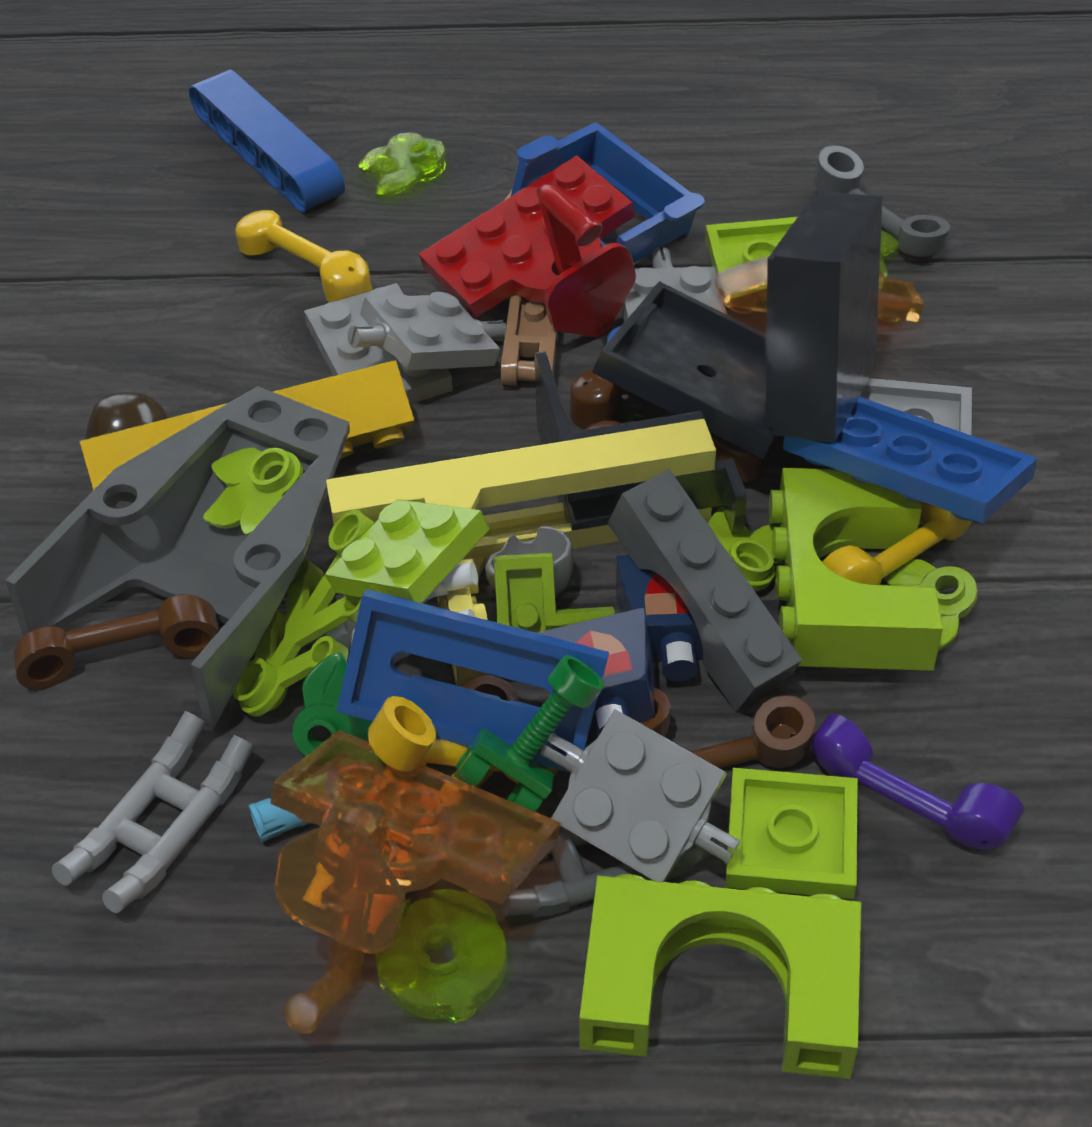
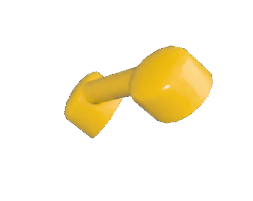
[235,210,373,302]
[822,502,972,585]
[368,696,560,783]

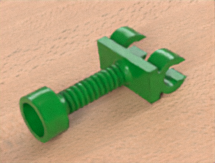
[453,655,604,823]

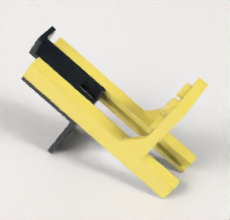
[326,351,747,687]

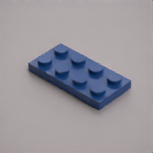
[783,397,1037,524]

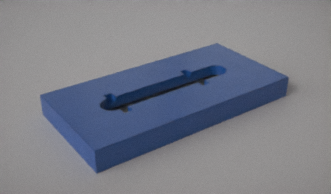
[336,589,609,773]

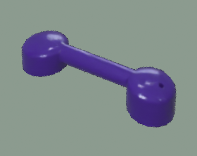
[811,714,1024,851]

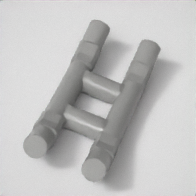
[52,711,255,913]

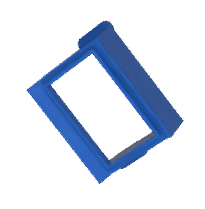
[511,122,705,263]

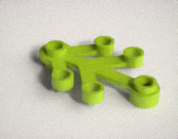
[233,510,375,717]

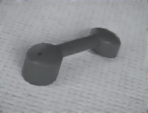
[814,145,950,257]

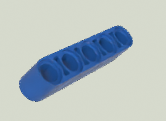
[188,69,345,213]

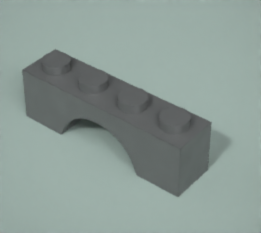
[608,469,802,712]

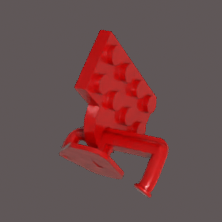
[419,156,636,338]

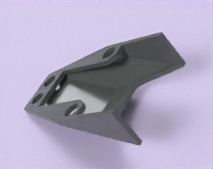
[5,386,350,729]

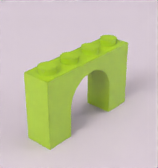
[769,468,943,671]
[579,874,861,1079]

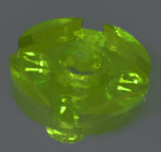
[374,889,507,1023]

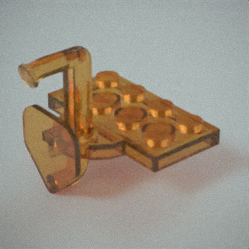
[270,730,561,1034]

